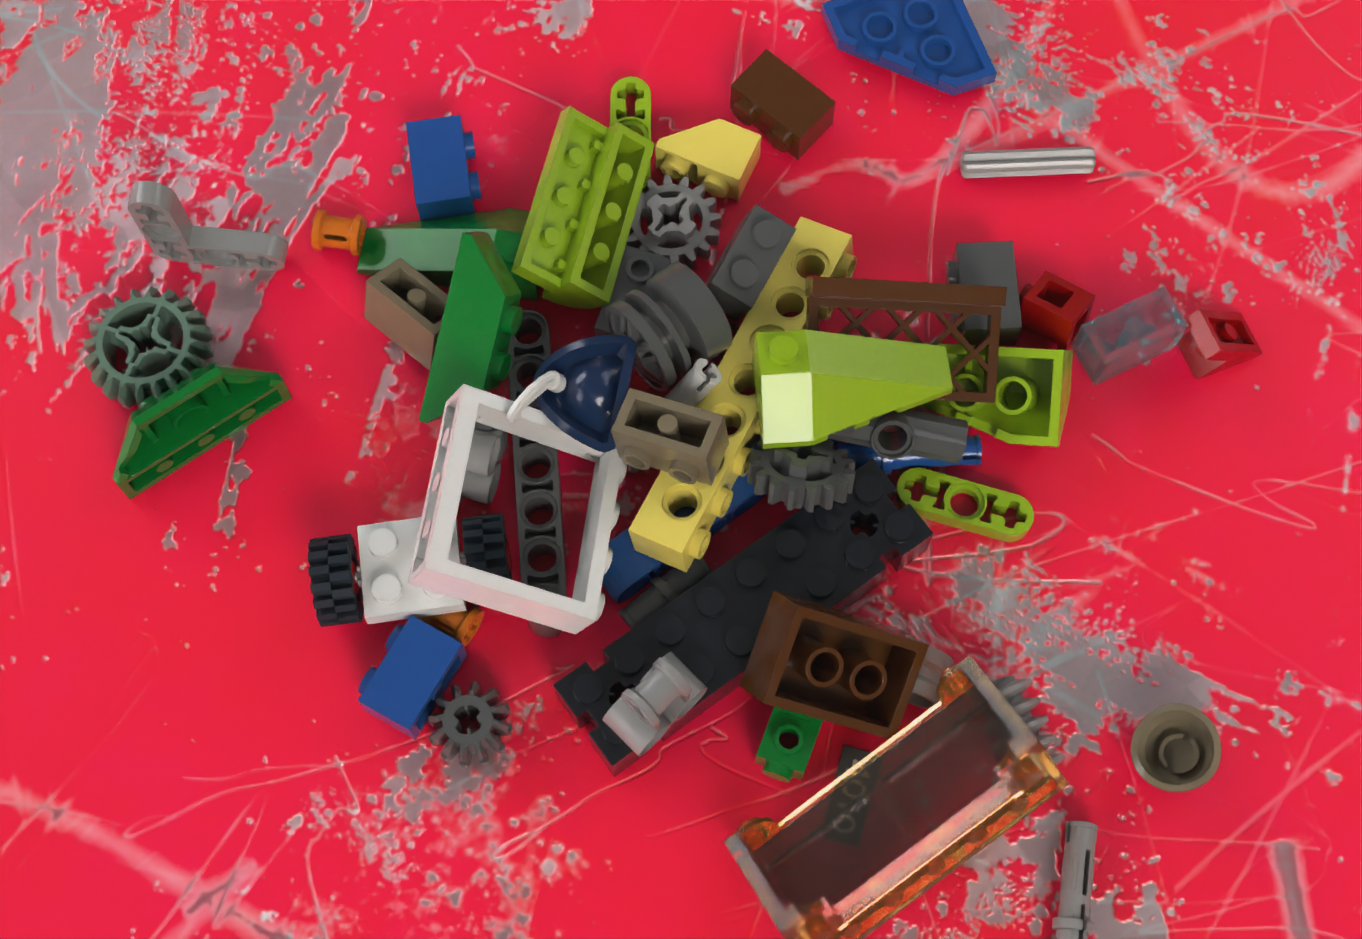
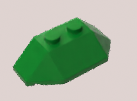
[419,231,523,423]
[112,363,292,499]

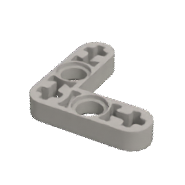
[127,181,288,271]

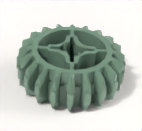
[83,285,214,409]

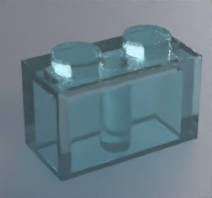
[1071,286,1189,386]

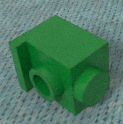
[755,706,823,782]

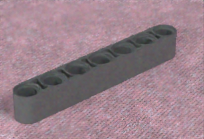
[507,310,569,638]

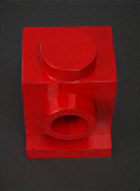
[1019,271,1096,350]

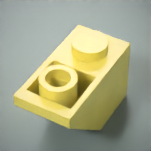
[655,118,761,201]

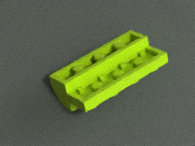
[511,106,655,309]

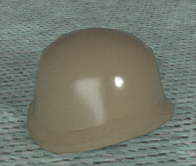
[1131,703,1222,793]

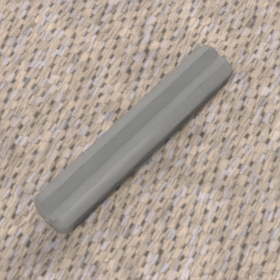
[960,146,1096,179]

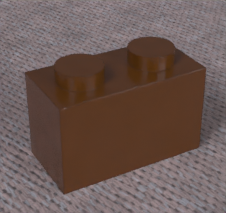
[730,49,836,160]

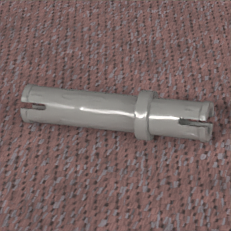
[1052,821,1098,939]

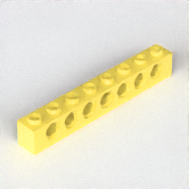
[628,217,857,573]

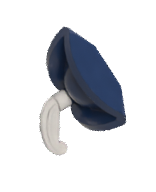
[507,335,637,453]

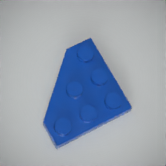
[821,0,997,96]

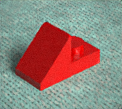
[1177,309,1262,379]

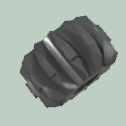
[427,682,513,768]

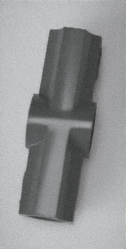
[828,409,969,464]

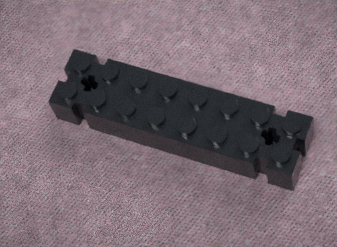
[553,458,934,777]

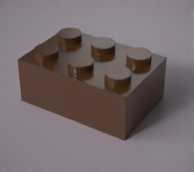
[740,591,929,740]

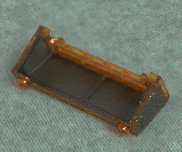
[724,655,1069,939]

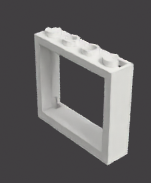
[408,384,627,635]

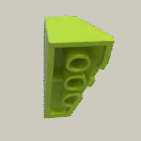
[752,329,953,449]
[919,342,1073,447]

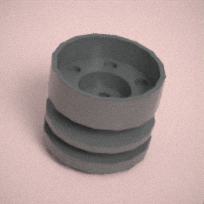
[605,261,733,392]

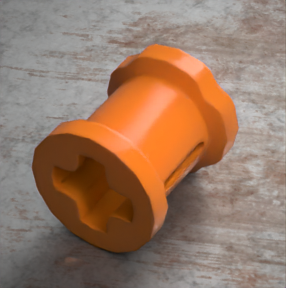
[311,209,367,256]
[419,606,484,647]

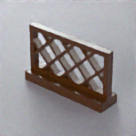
[805,276,1007,403]

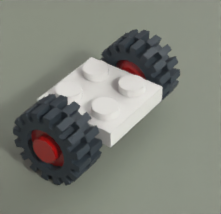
[308,513,513,627]

